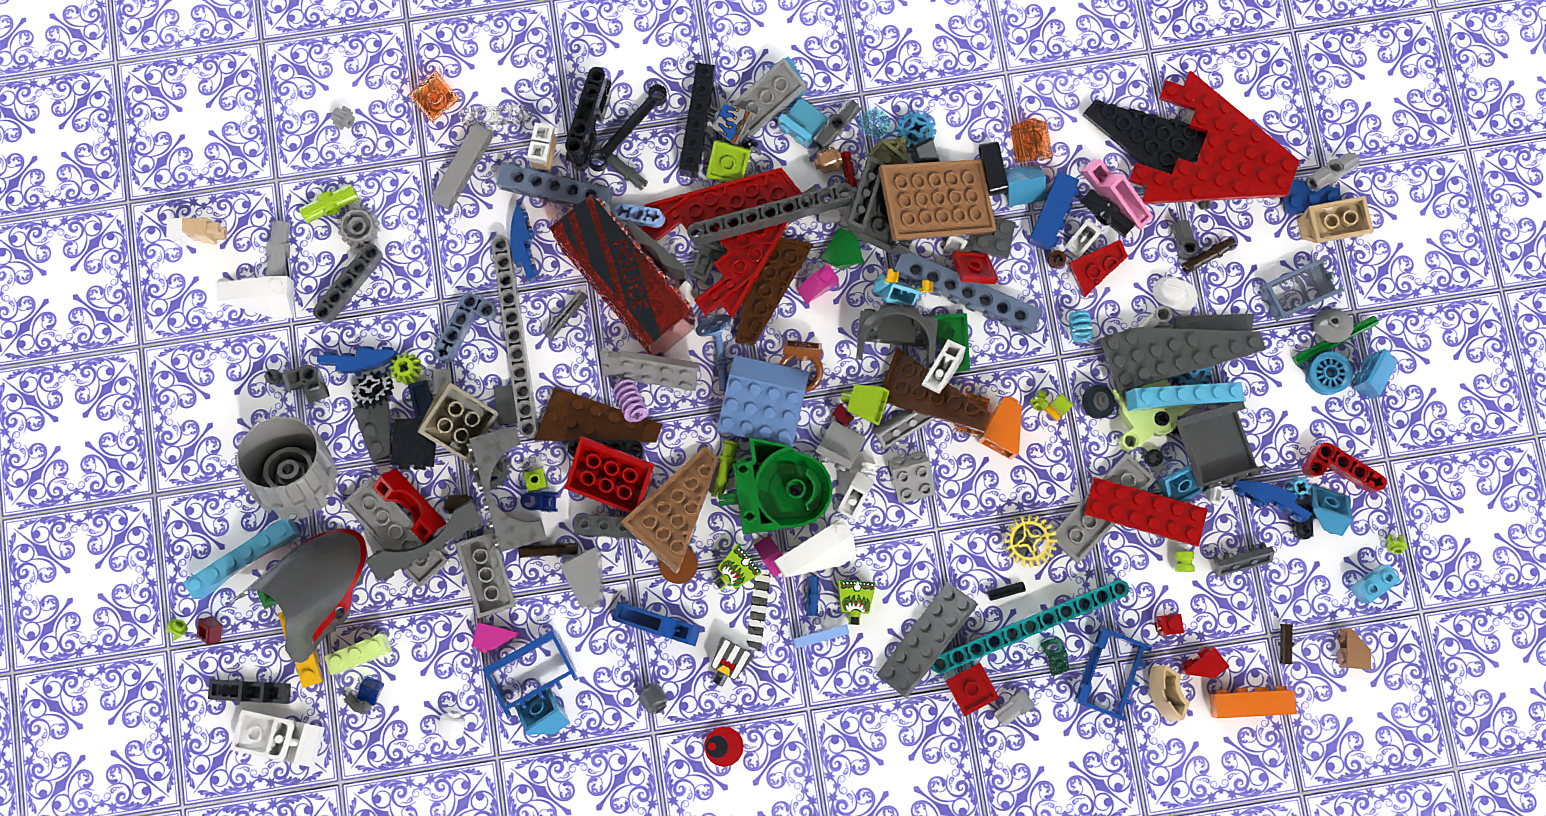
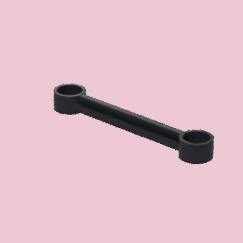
[588,84,667,172]

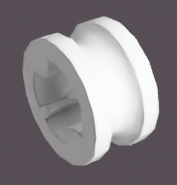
[860,462,879,476]

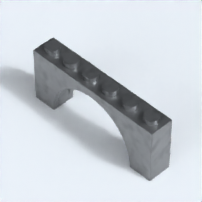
[466,426,547,552]

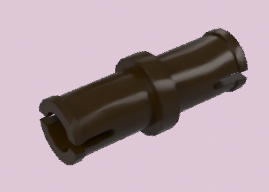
[1278,624,1295,664]

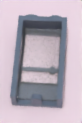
[1260,256,1344,322]

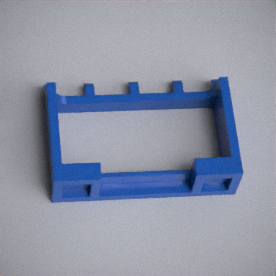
[1074,628,1152,722]
[482,630,579,718]

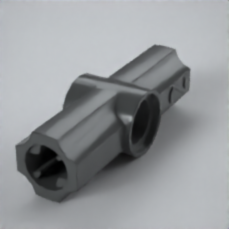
[813,99,861,150]

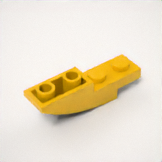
[278,612,324,688]

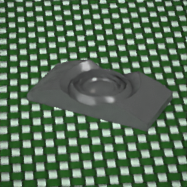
[627,219,688,282]

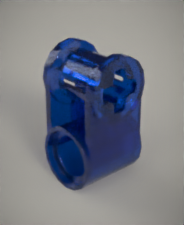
[520,492,559,513]

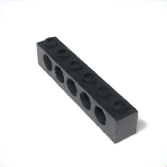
[679,63,716,179]

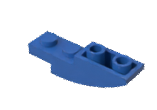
[510,204,539,283]
[317,346,399,374]
[1230,481,1312,523]

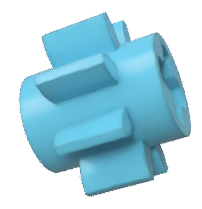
[1286,476,1312,500]

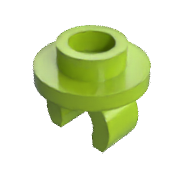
[1030,390,1049,411]
[1386,534,1408,554]
[165,619,188,641]

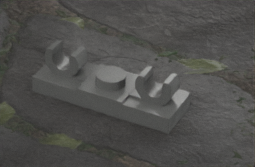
[1213,542,1275,577]

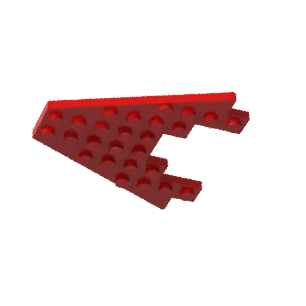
[1129,71,1300,204]
[641,167,803,318]

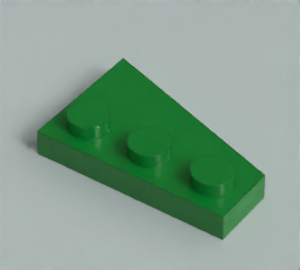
[933,313,970,371]

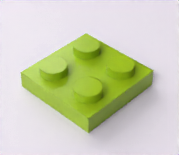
[706,140,751,182]

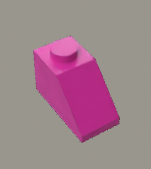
[796,264,839,304]
[753,535,783,578]
[472,622,519,653]

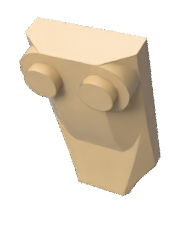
[1297,196,1374,243]

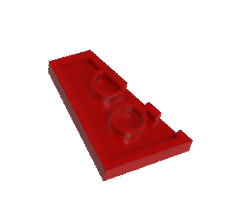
[1068,239,1128,298]

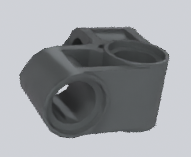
[281,365,330,404]

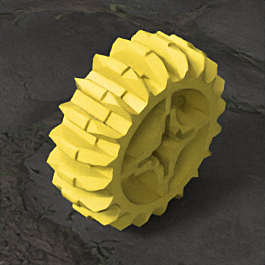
[1004,515,1058,568]

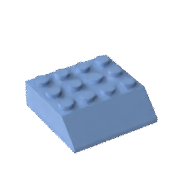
[717,355,810,447]

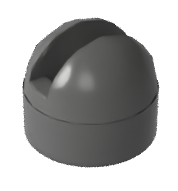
[264,369,282,385]

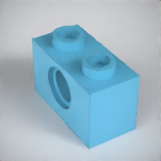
[1349,564,1401,604]

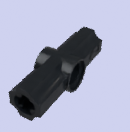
[1080,189,1135,237]

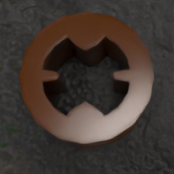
[1047,250,1066,269]

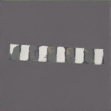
[746,574,771,651]

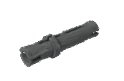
[598,153,648,191]
[543,290,588,341]

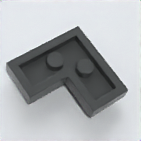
[971,218,1016,259]
[689,243,727,283]

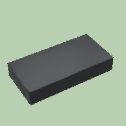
[493,385,518,426]

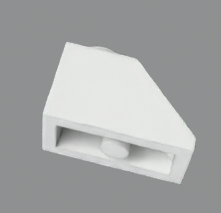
[837,472,875,520]

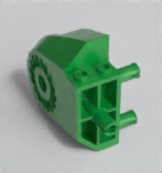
[718,437,833,535]

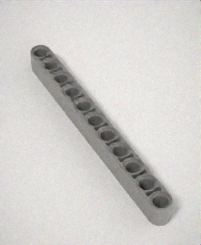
[491,235,539,439]

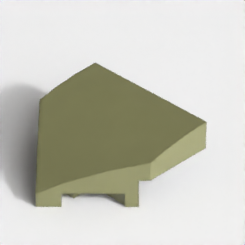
[867,137,908,165]

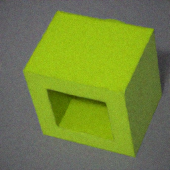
[524,468,549,493]

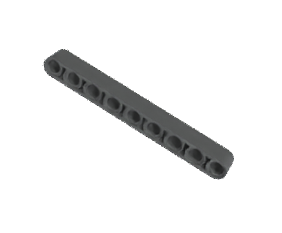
[687,183,854,246]

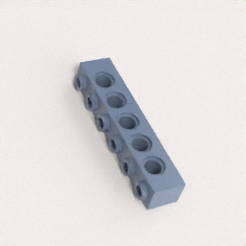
[496,162,613,212]

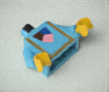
[873,269,933,306]

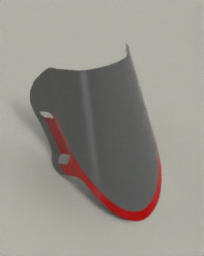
[226,529,367,663]

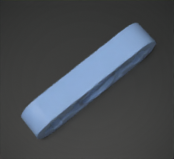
[613,203,665,228]
[792,624,850,649]

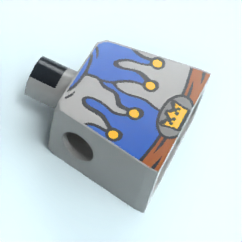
[707,103,756,146]

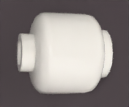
[437,710,466,742]

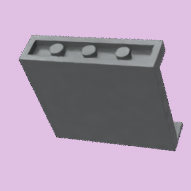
[1176,402,1267,489]

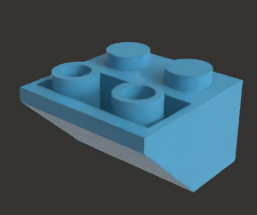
[1352,348,1397,399]

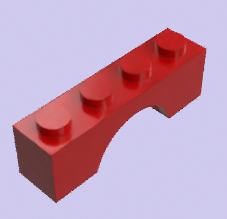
[372,468,447,543]

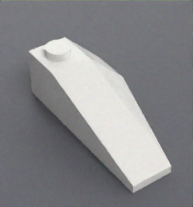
[217,276,294,319]
[774,518,856,578]

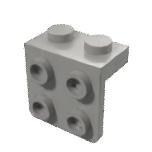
[815,421,865,472]
[887,451,935,503]

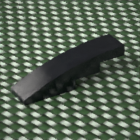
[208,679,291,704]

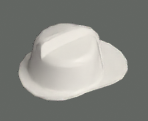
[1153,276,1198,311]

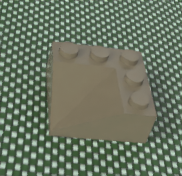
[417,380,499,462]

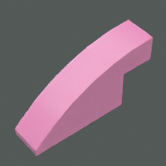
[1080,159,1153,230]

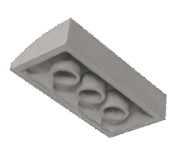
[455,532,516,620]

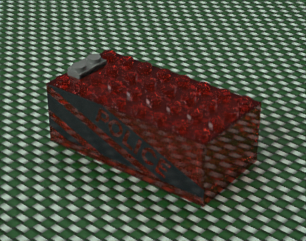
[549,194,696,356]

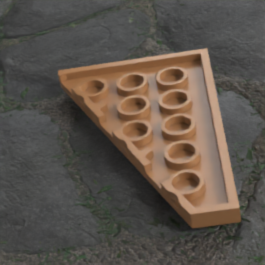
[621,446,719,574]

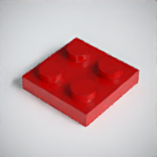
[951,250,998,284]
[945,662,999,717]

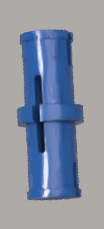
[805,576,820,616]

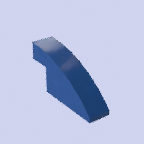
[612,601,701,646]

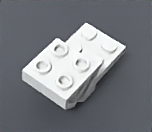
[230,710,325,767]

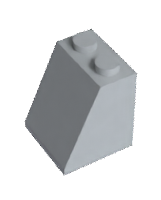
[560,547,604,610]

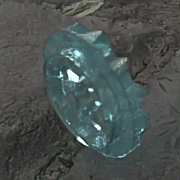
[860,108,890,138]

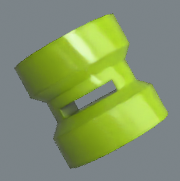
[1174,552,1195,572]

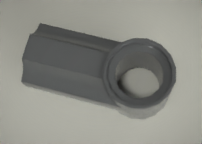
[1171,220,1199,260]

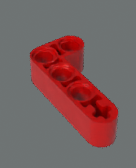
[1302,443,1387,493]

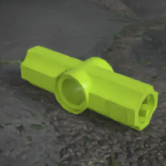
[299,184,359,224]

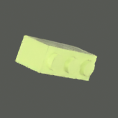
[324,634,393,675]

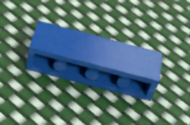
[1028,171,1080,252]

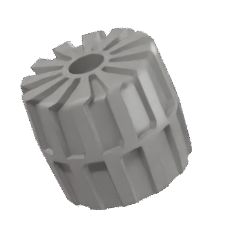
[235,416,337,520]

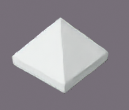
[1204,486,1223,506]

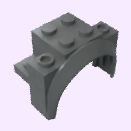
[856,303,938,367]

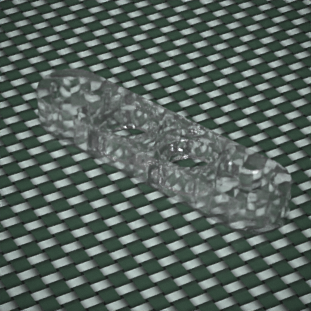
[458,105,532,126]

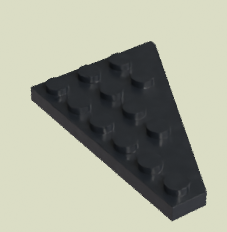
[1082,100,1207,174]

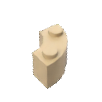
[1149,665,1190,721]

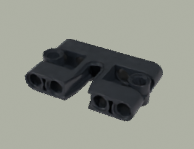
[565,67,611,172]

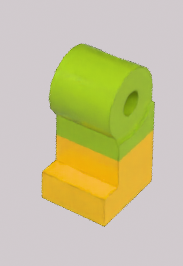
[1044,393,1074,422]

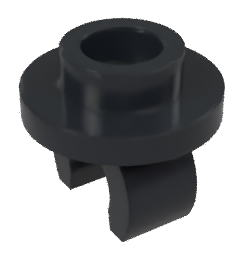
[743,140,761,160]

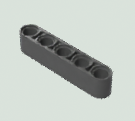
[313,243,383,324]

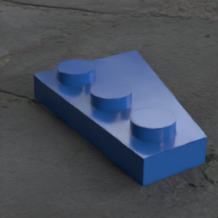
[1282,179,1342,215]

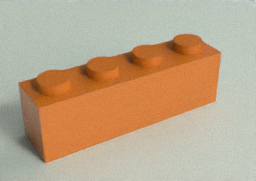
[1209,686,1297,719]

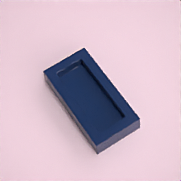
[408,380,433,418]

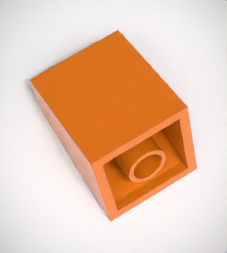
[977,396,1022,460]

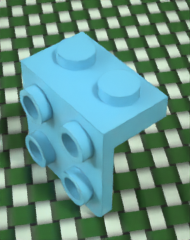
[778,99,828,148]

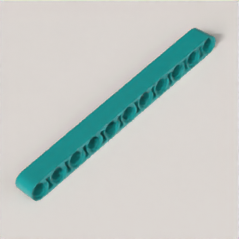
[931,580,1130,674]

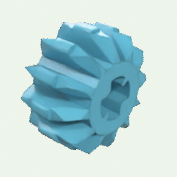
[1068,310,1093,343]

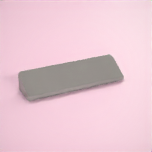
[872,410,936,450]

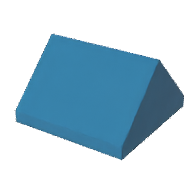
[1005,164,1046,207]
[1156,464,1204,502]

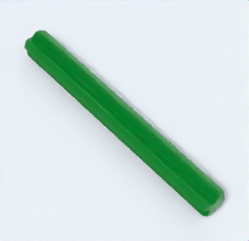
[1292,316,1379,365]

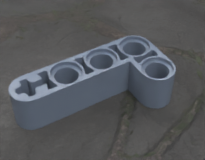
[434,292,498,364]

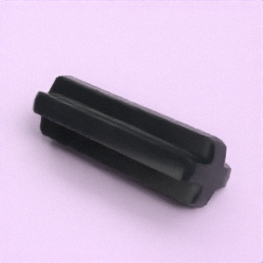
[987,582,1026,601]

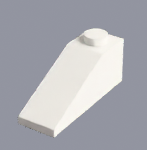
[922,339,966,394]

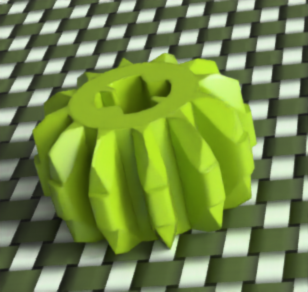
[389,352,423,385]

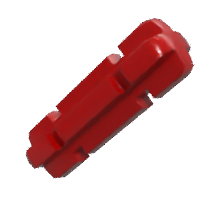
[840,151,857,187]

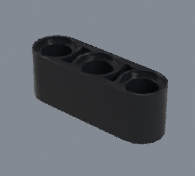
[978,141,1008,196]

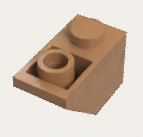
[1337,628,1371,670]

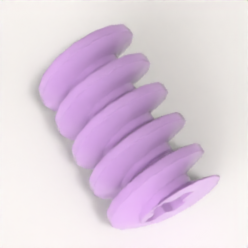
[613,379,649,422]

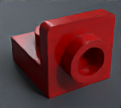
[1154,614,1184,636]

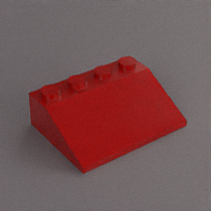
[564,436,655,514]

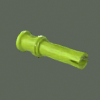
[711,439,740,498]

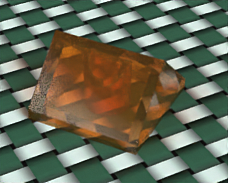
[408,70,459,123]
[1010,118,1053,163]

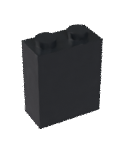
[390,418,436,471]

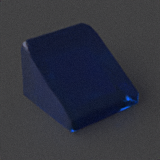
[356,676,384,706]

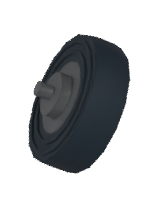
[1082,385,1115,419]

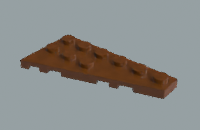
[735,237,814,347]
[882,347,992,433]
[534,387,663,443]

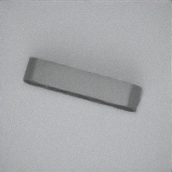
[432,123,494,210]

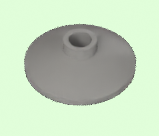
[1313,309,1354,343]

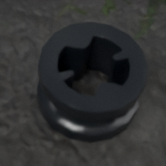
[1144,449,1163,467]

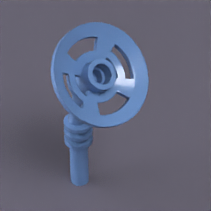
[695,314,732,391]

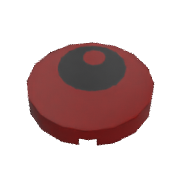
[704,726,744,767]

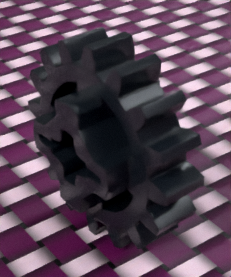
[351,370,394,409]

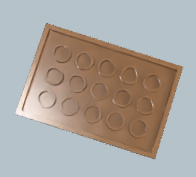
[878,159,997,241]

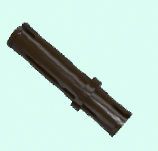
[1181,237,1237,274]
[518,542,579,558]

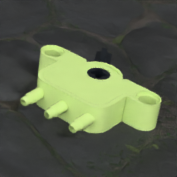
[1112,380,1196,452]

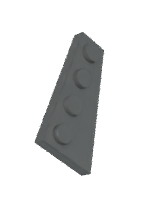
[1173,314,1254,331]

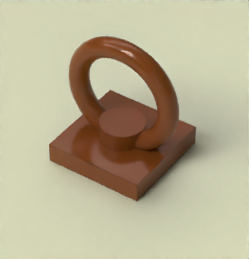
[779,340,824,393]

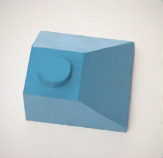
[1310,484,1353,537]
[515,687,570,735]

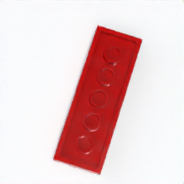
[1083,477,1208,547]

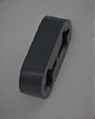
[1292,503,1313,540]

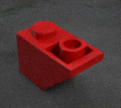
[1179,646,1230,679]

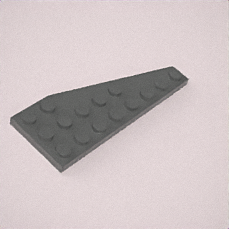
[1099,327,1266,393]

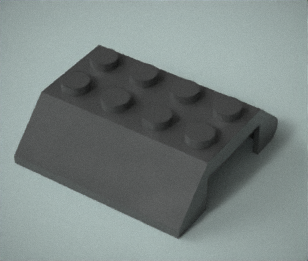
[847,156,913,254]

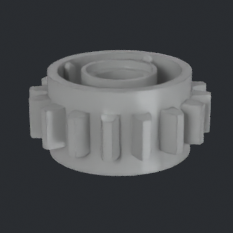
[337,207,381,249]

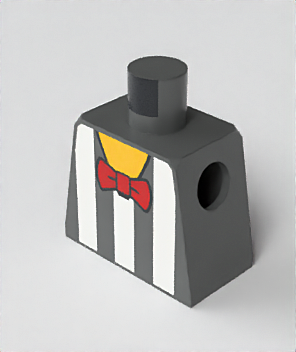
[711,636,754,687]

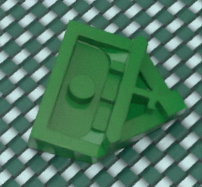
[820,228,865,271]

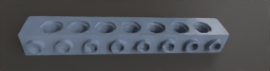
[894,251,1043,335]

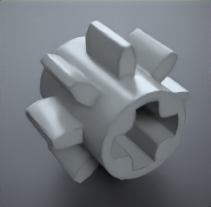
[331,106,355,131]

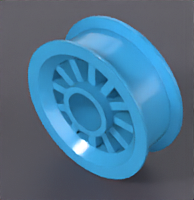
[1305,351,1353,395]

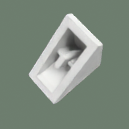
[1065,219,1103,258]

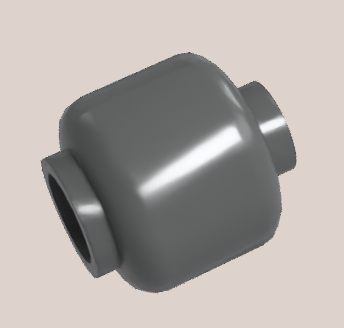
[639,684,668,715]

